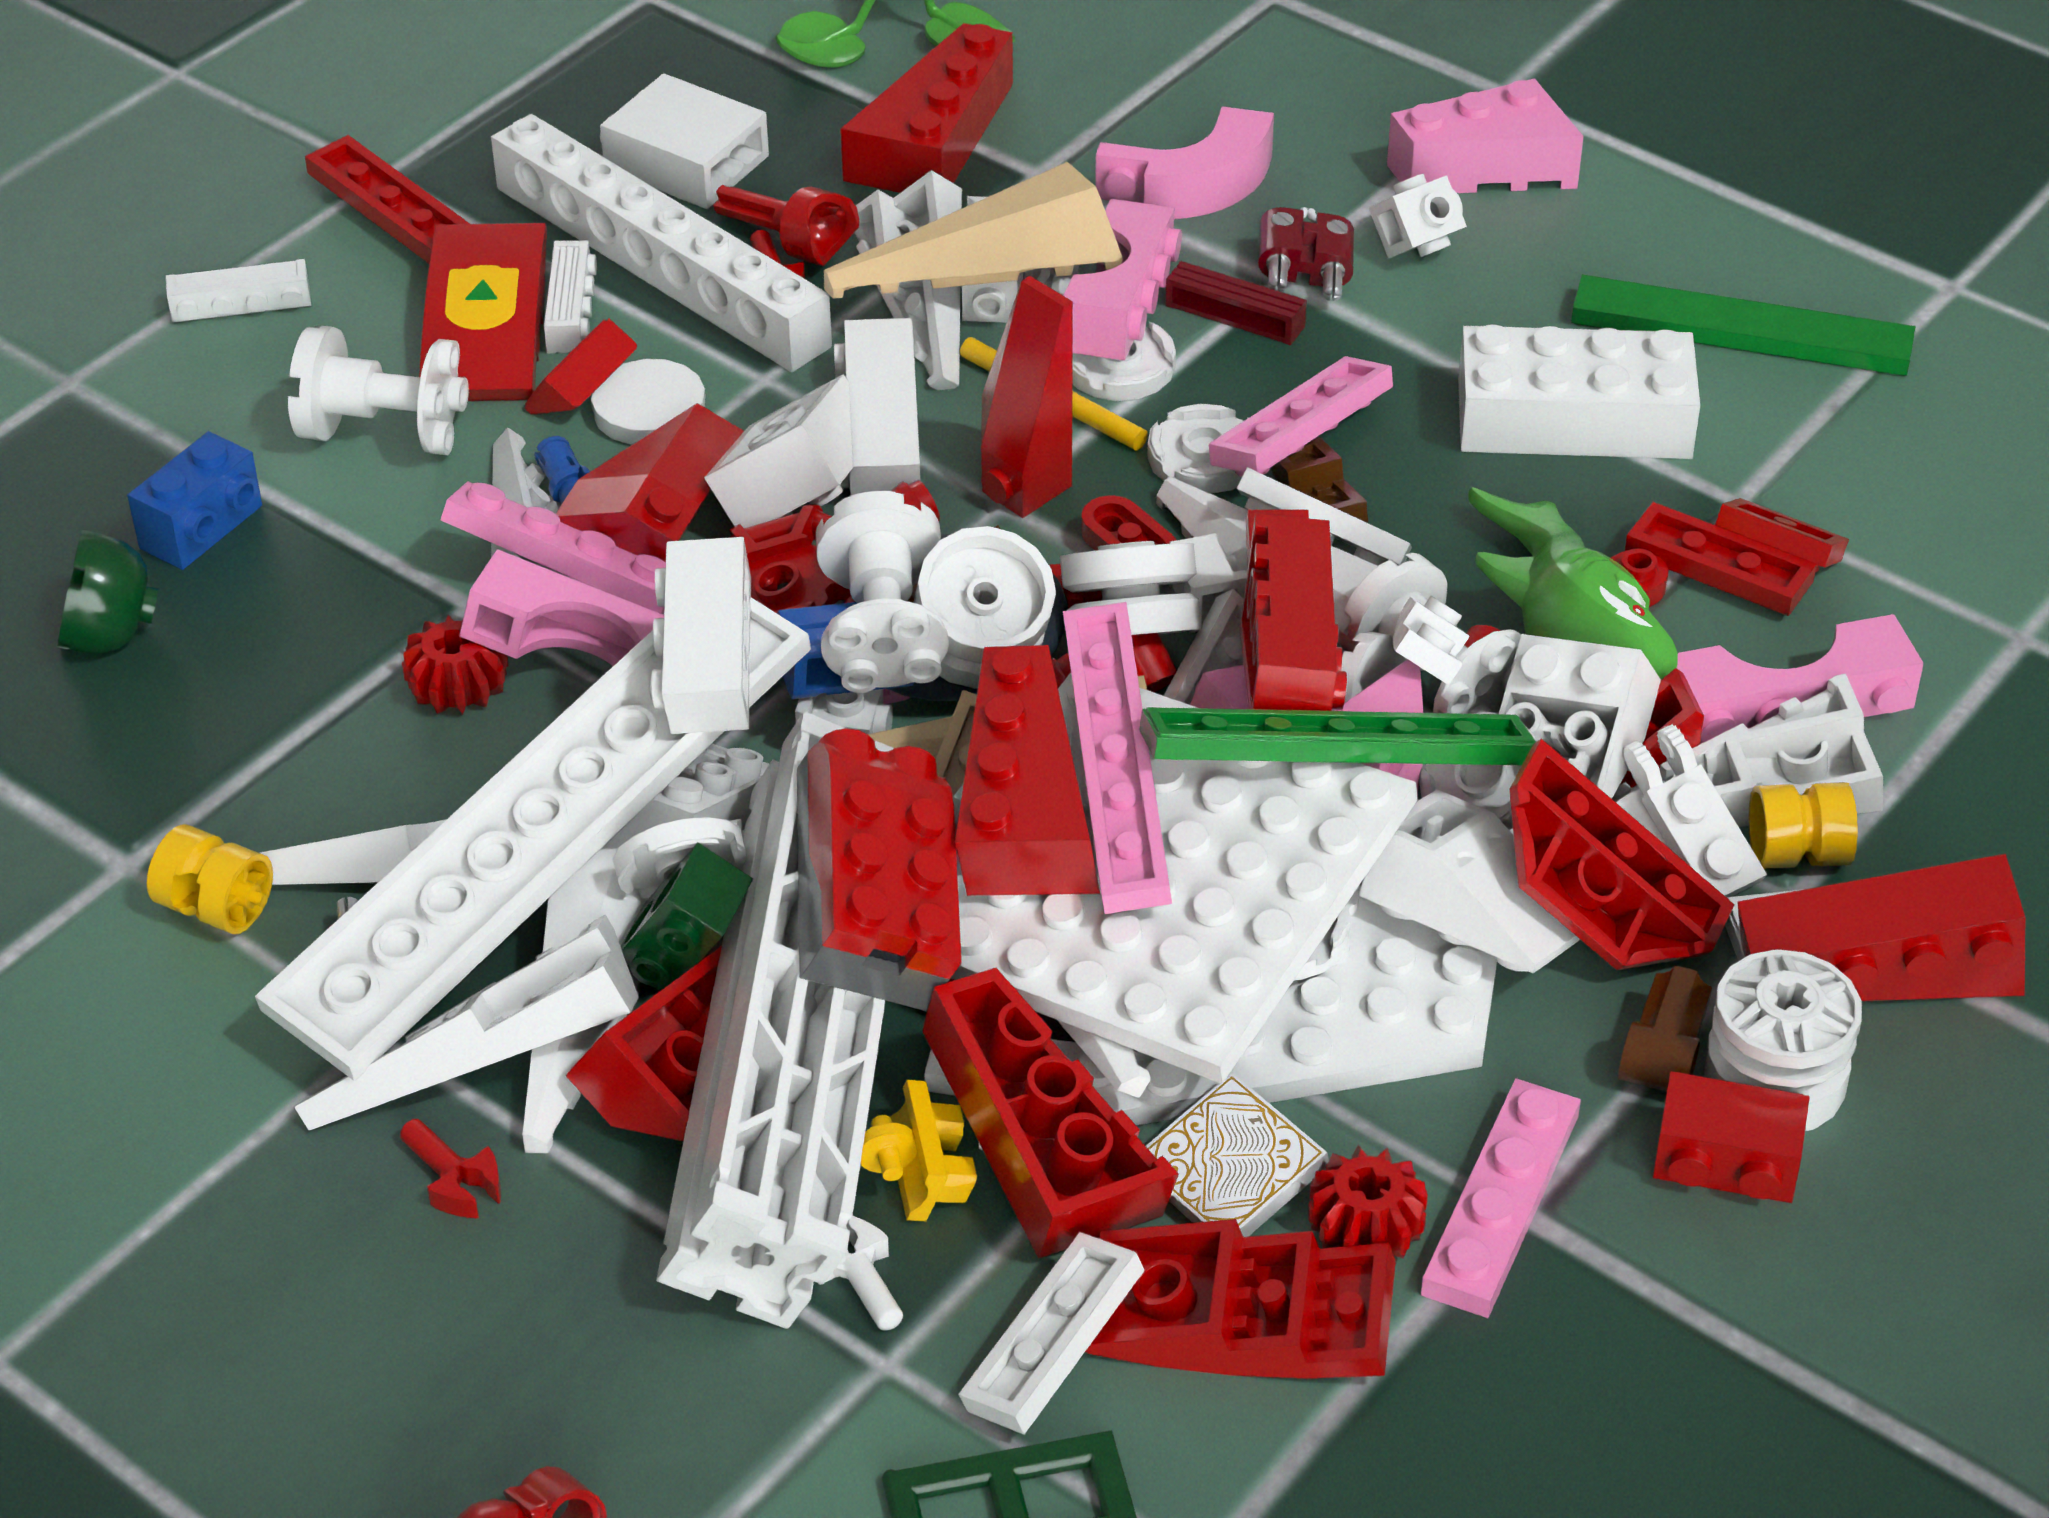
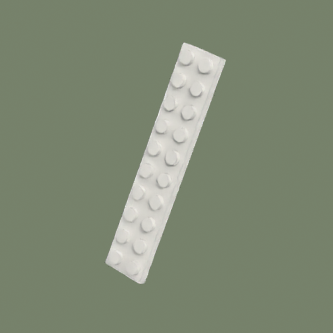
[255,598,811,1081]

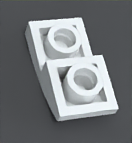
[1393,596,1469,685]

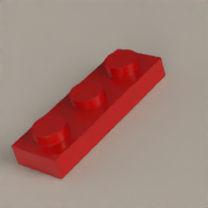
[1625,502,1817,616]

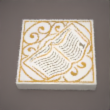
[1146,1072,1329,1237]

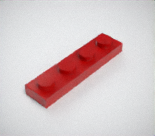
[305,135,470,264]

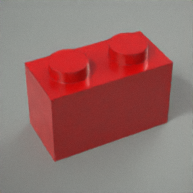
[1653,1071,1810,1203]

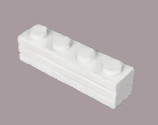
[544,240,597,354]
[166,259,311,323]

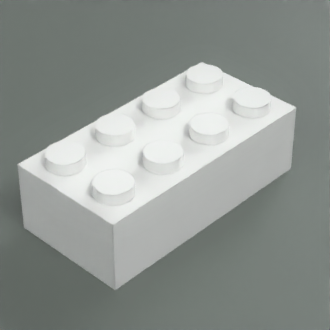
[1458,325,1700,459]

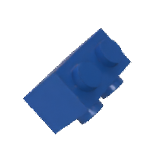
[127,431,262,570]

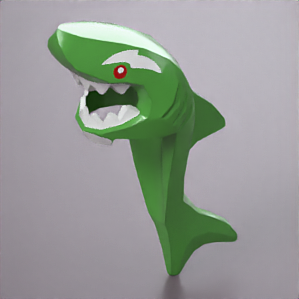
[1468,487,1678,680]

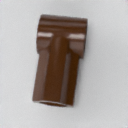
[1618,966,1712,1092]

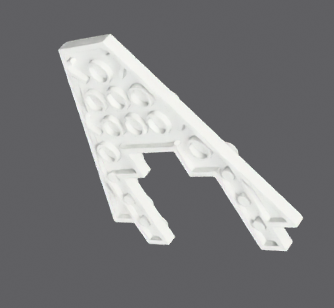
[924,885,1497,1150]

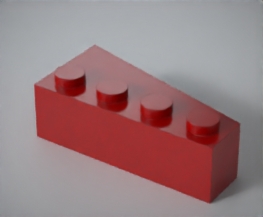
[840,23,1013,193]
[1737,854,2026,1001]
[922,968,1179,1259]

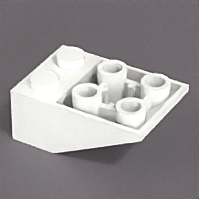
[1499,634,1661,799]
[601,743,769,849]
[1359,789,1580,973]

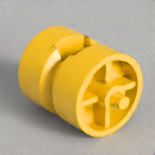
[147,824,273,935]

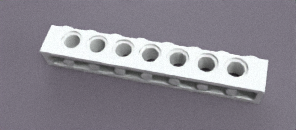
[491,114,832,373]

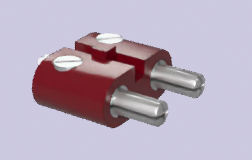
[1258,207,1354,301]

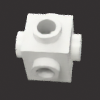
[1369,174,1467,259]

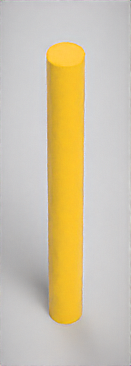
[960,337,1148,451]

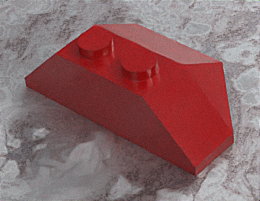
[1509,738,1735,970]

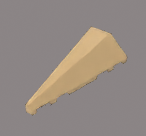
[824,162,1122,299]

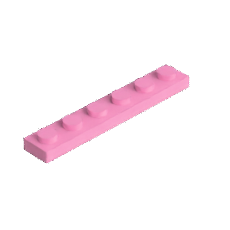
[1063,602,1172,914]

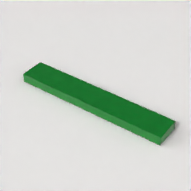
[1571,274,1916,376]
[1139,707,1536,765]

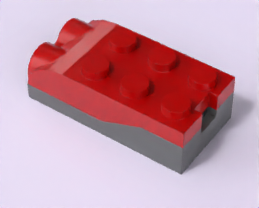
[797,728,962,1011]

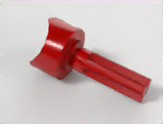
[713,185,859,266]

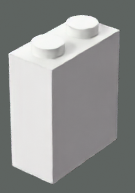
[600,73,769,209]

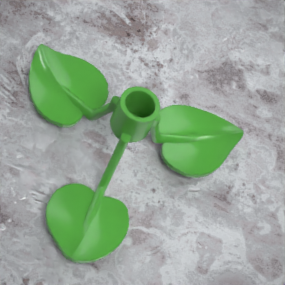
[775,0,1015,68]

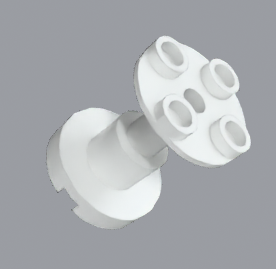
[288,326,469,456]
[816,491,949,693]
[1339,553,1521,714]

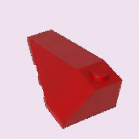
[981,276,1073,518]
[556,403,744,562]
[565,946,722,1141]

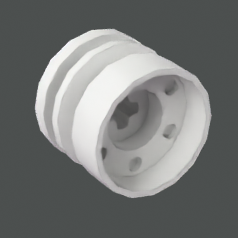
[1704,949,1862,1131]

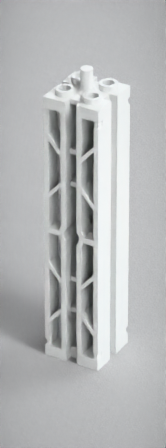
[656,711,895,1329]

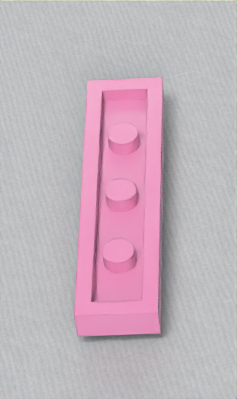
[1209,356,1393,476]
[440,481,666,614]
[1421,1078,1581,1318]

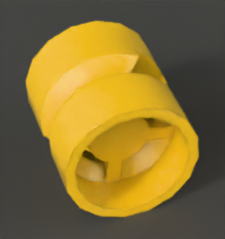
[1748,782,1858,869]

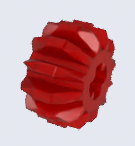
[402,614,509,715]
[1308,1144,1428,1259]

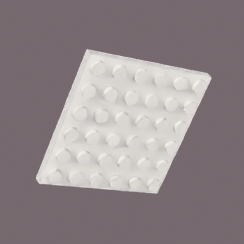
[951,673,1418,1084]

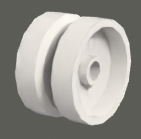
[913,526,1056,689]
[1060,541,1202,635]

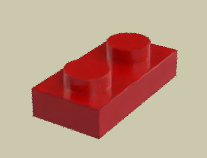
[1715,498,1849,572]

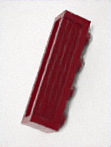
[1166,261,1307,346]

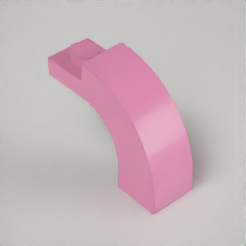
[1096,107,1274,219]

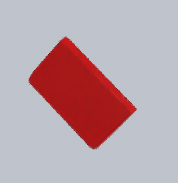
[524,318,637,414]

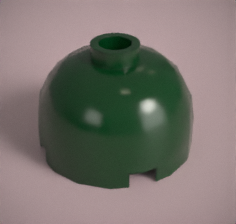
[57,530,159,653]

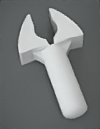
[819,1216,903,1330]

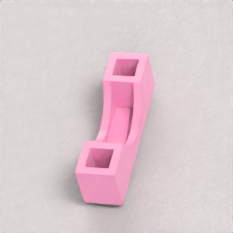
[1063,199,1182,361]
[459,549,664,666]
[1677,614,1924,744]

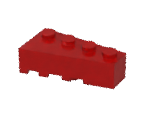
[1240,513,1347,711]
[955,645,1100,896]

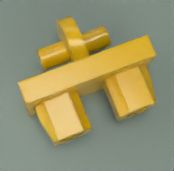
[860,1080,977,1222]

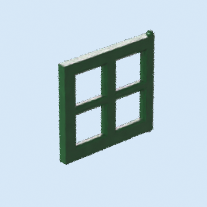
[882,1430,1137,1518]

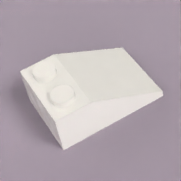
[704,374,853,528]

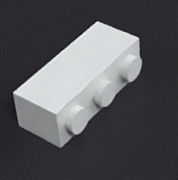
[651,537,751,734]

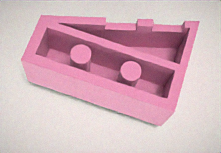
[1387,78,1583,193]

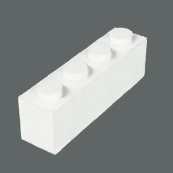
[834,318,920,496]

